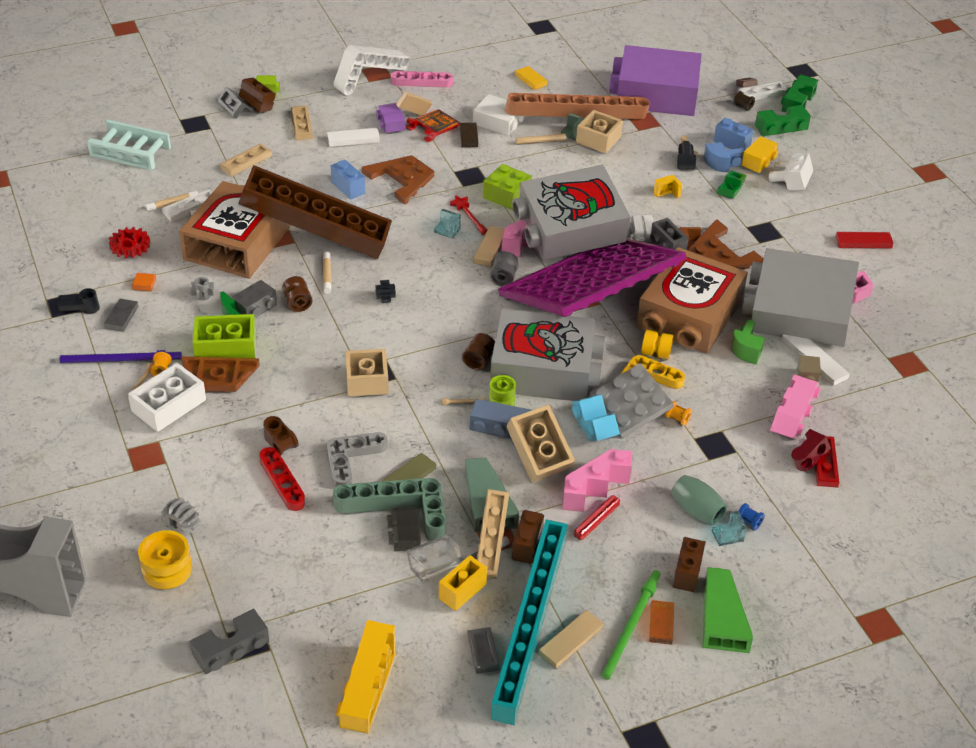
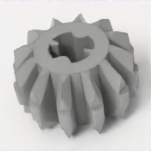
[161,498,200,536]

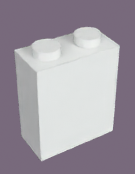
[473,94,525,135]

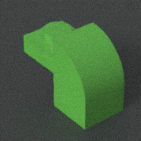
[731,320,765,364]

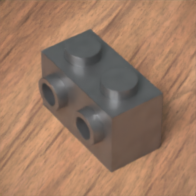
[650,218,689,250]

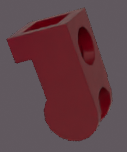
[791,429,831,471]

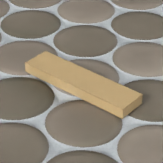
[476,489,510,579]

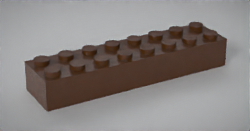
[238,165,392,259]

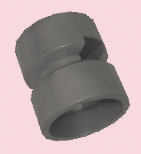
[490,251,518,287]

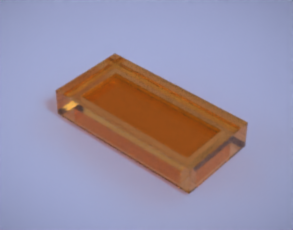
[649,600,675,645]

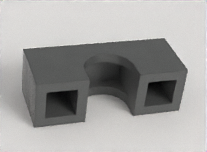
[190,608,269,674]

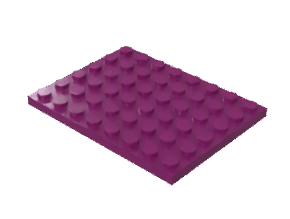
[498,238,686,317]

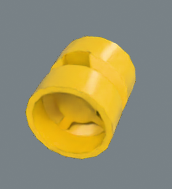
[641,330,674,360]

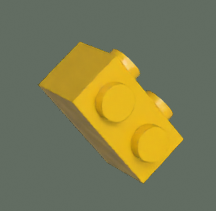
[741,136,779,173]
[438,555,487,611]

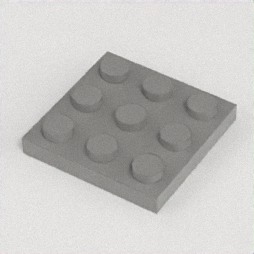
[589,363,674,438]

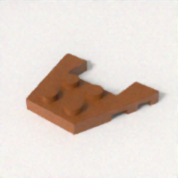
[362,155,434,204]
[688,219,764,270]

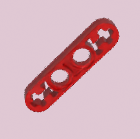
[259,447,305,511]

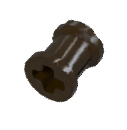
[733,91,755,111]

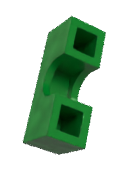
[781,74,819,113]
[755,105,811,137]

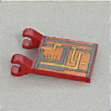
[406,109,460,142]

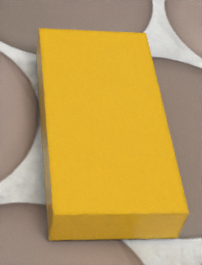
[515,66,547,90]

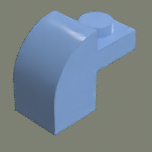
[704,142,744,172]

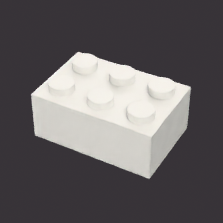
[128,363,206,432]

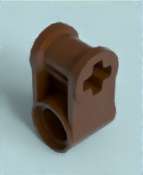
[263,416,299,455]

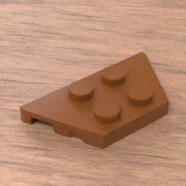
[181,356,260,392]

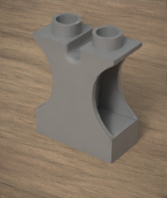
[0,517,87,617]

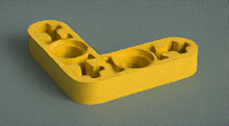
[620,355,685,389]

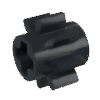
[375,280,396,303]

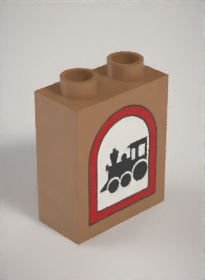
[179,181,290,279]
[636,247,748,354]

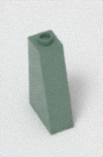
[465,458,519,532]

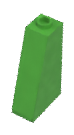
[702,567,753,653]

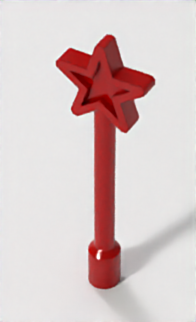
[450,195,487,235]

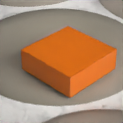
[132,273,156,291]

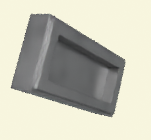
[104,298,139,332]
[467,627,500,674]

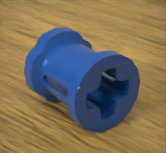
[736,503,765,531]

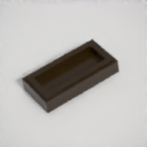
[460,123,478,147]

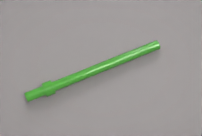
[601,570,661,680]

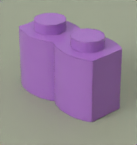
[376,102,405,133]

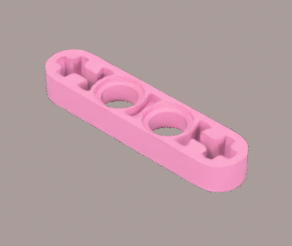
[391,71,453,87]

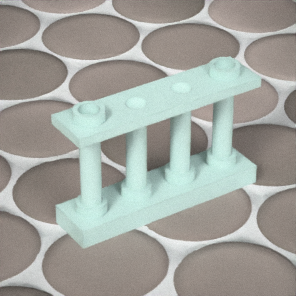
[87,120,171,170]

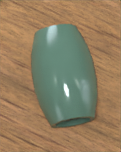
[671,475,727,525]

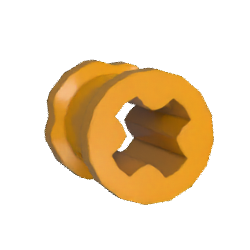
[150,352,172,377]
[665,401,692,426]

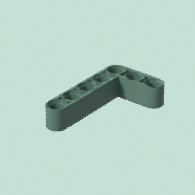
[333,478,446,542]

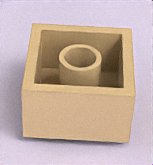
[576,110,623,154]
[345,349,389,396]

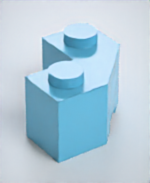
[572,395,620,441]

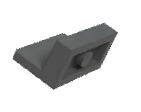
[217,87,255,118]

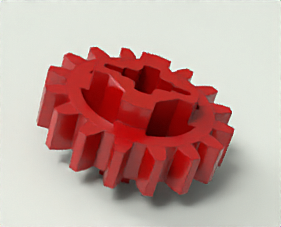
[109,227,150,259]

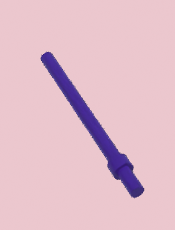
[59,350,182,363]

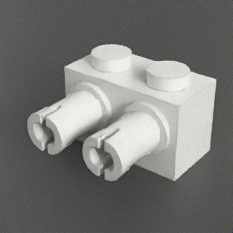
[769,153,813,191]

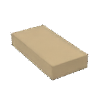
[396,91,432,116]

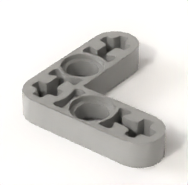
[327,432,388,487]

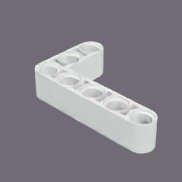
[334,45,411,95]

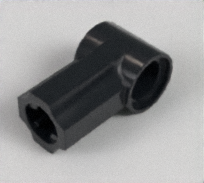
[677,141,696,170]
[58,288,100,314]

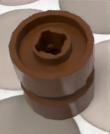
[282,276,313,312]
[462,333,495,370]

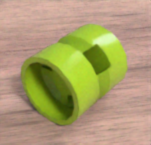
[489,375,516,406]

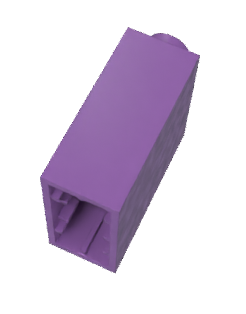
[609,45,702,116]

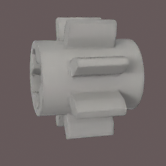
[190,277,215,301]

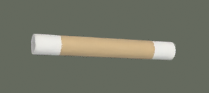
[145,190,198,211]
[323,252,331,294]

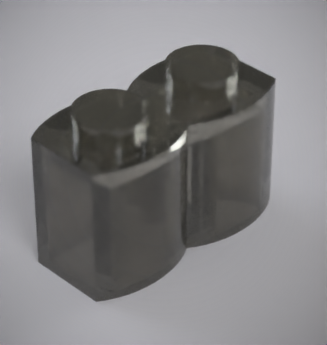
[387,506,421,551]

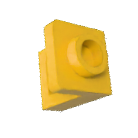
[653,175,682,198]

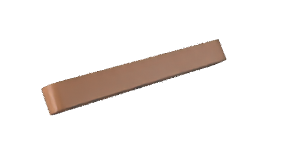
[505,93,650,119]

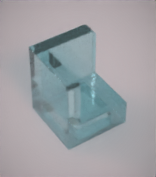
[434,209,461,239]
[712,511,747,546]

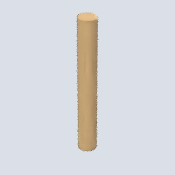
[515,134,566,144]

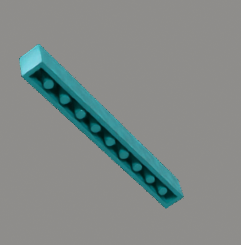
[491,519,568,726]

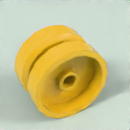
[138,530,193,590]

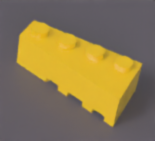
[336,620,396,734]

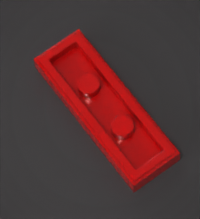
[835,232,894,248]
[815,436,840,488]

